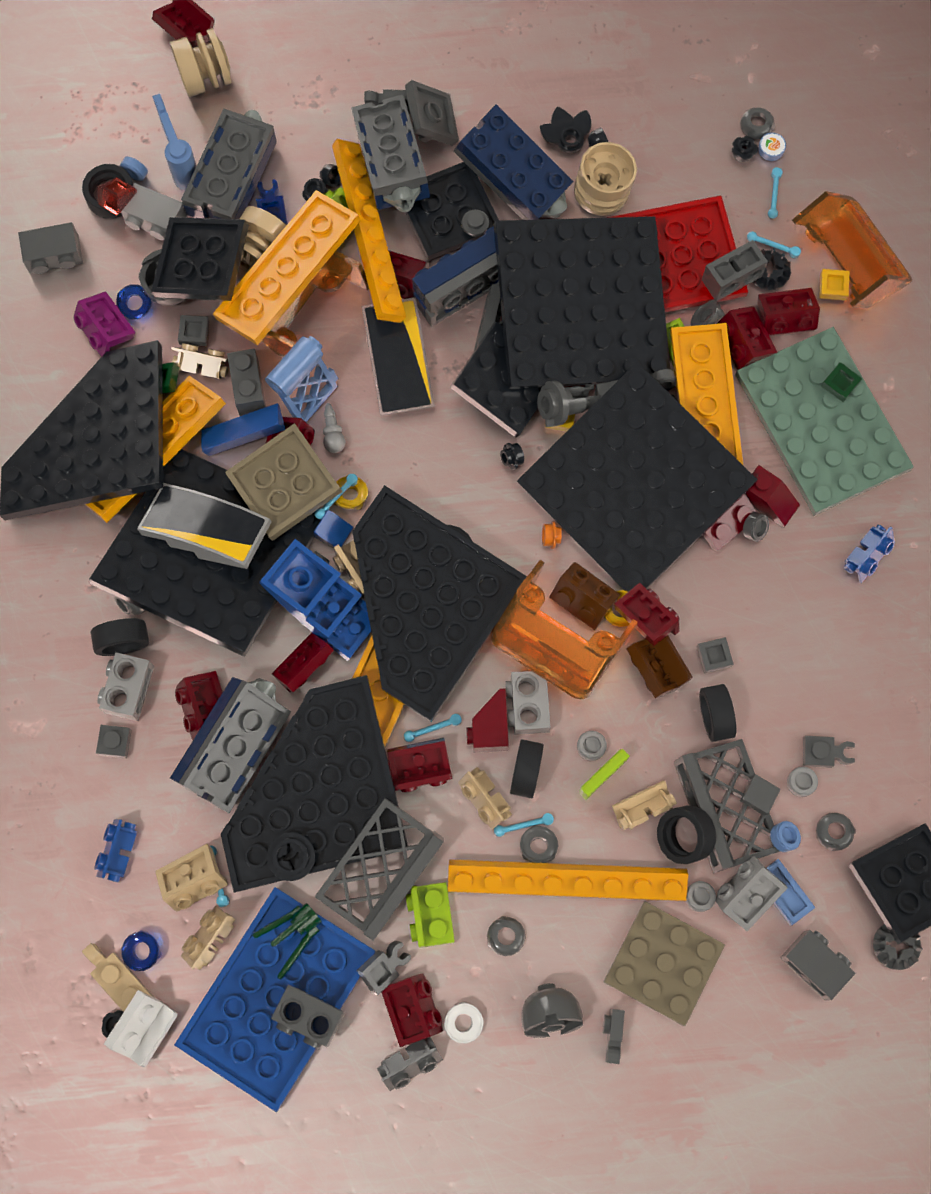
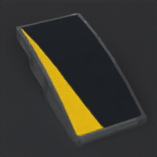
[361,297,435,416]

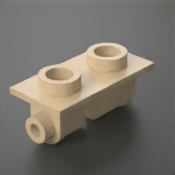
[172,343,228,379]
[458,767,512,830]
[612,780,677,830]

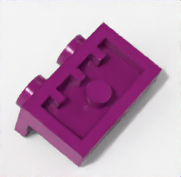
[74,291,135,357]

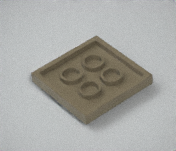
[225,423,343,541]
[603,901,725,1026]

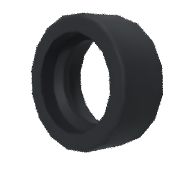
[82,164,133,219]
[90,618,149,656]
[699,684,736,742]
[510,739,544,798]
[657,805,716,865]

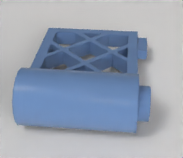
[152,93,197,190]
[265,336,338,422]

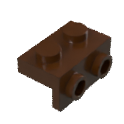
[549,562,620,631]
[626,635,693,698]

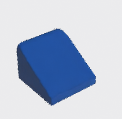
[314,510,354,548]

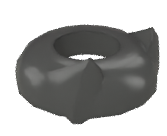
[740,107,775,139]
[691,300,725,326]
[816,813,856,851]
[520,826,558,863]
[487,916,526,956]

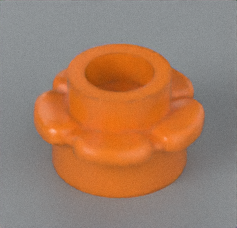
[542,521,562,549]

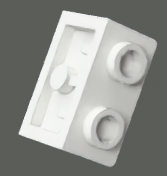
[104,990,178,1067]

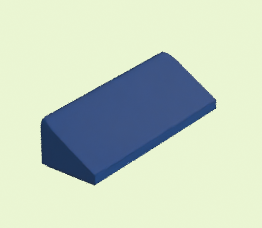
[201,403,286,456]

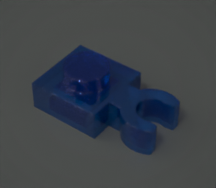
[256,179,288,225]

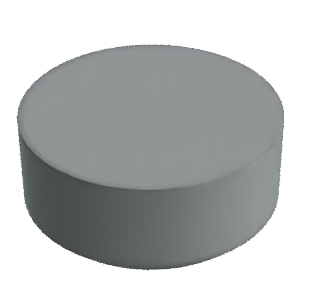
[577,731,607,761]
[787,767,818,797]
[686,881,716,912]

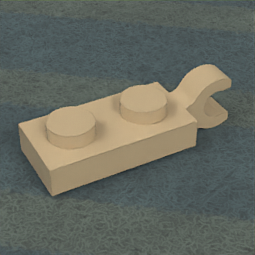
[82,943,154,1012]

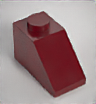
[745,465,800,528]
[466,688,509,753]

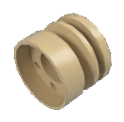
[170,28,231,98]
[574,142,637,216]
[239,206,286,272]

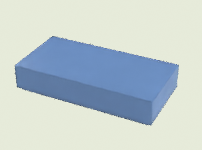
[766,859,816,926]

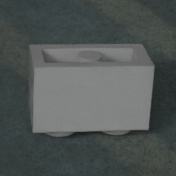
[120,183,187,240]

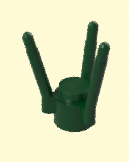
[253,903,322,979]

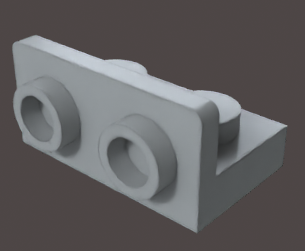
[715,856,788,931]

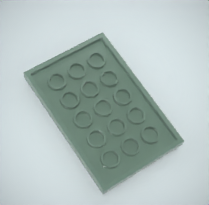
[735,327,914,516]

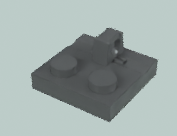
[405,80,459,146]

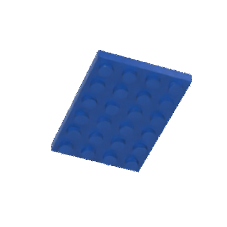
[174,887,376,1112]

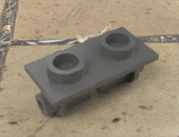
[377,1037,443,1091]

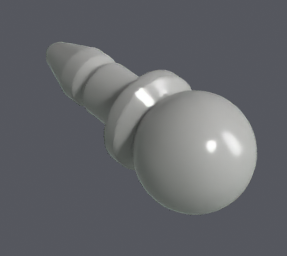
[323,403,346,453]

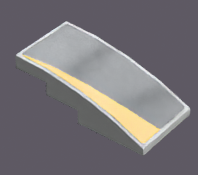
[137,483,271,569]

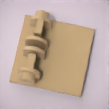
[181,906,235,970]

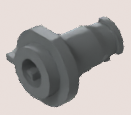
[537,381,600,427]

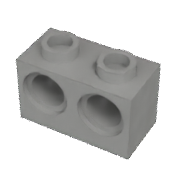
[97,652,154,721]
[506,670,550,735]

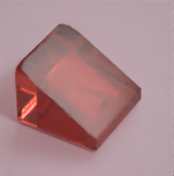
[97,177,137,215]

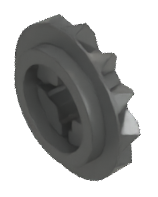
[873,924,923,970]

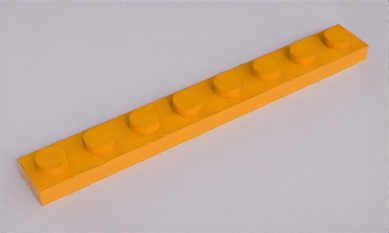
[332,139,406,323]
[448,859,688,901]

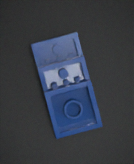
[259,539,372,661]

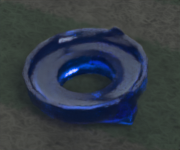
[116,284,152,319]
[122,930,162,971]

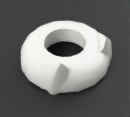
[443,1002,483,1044]

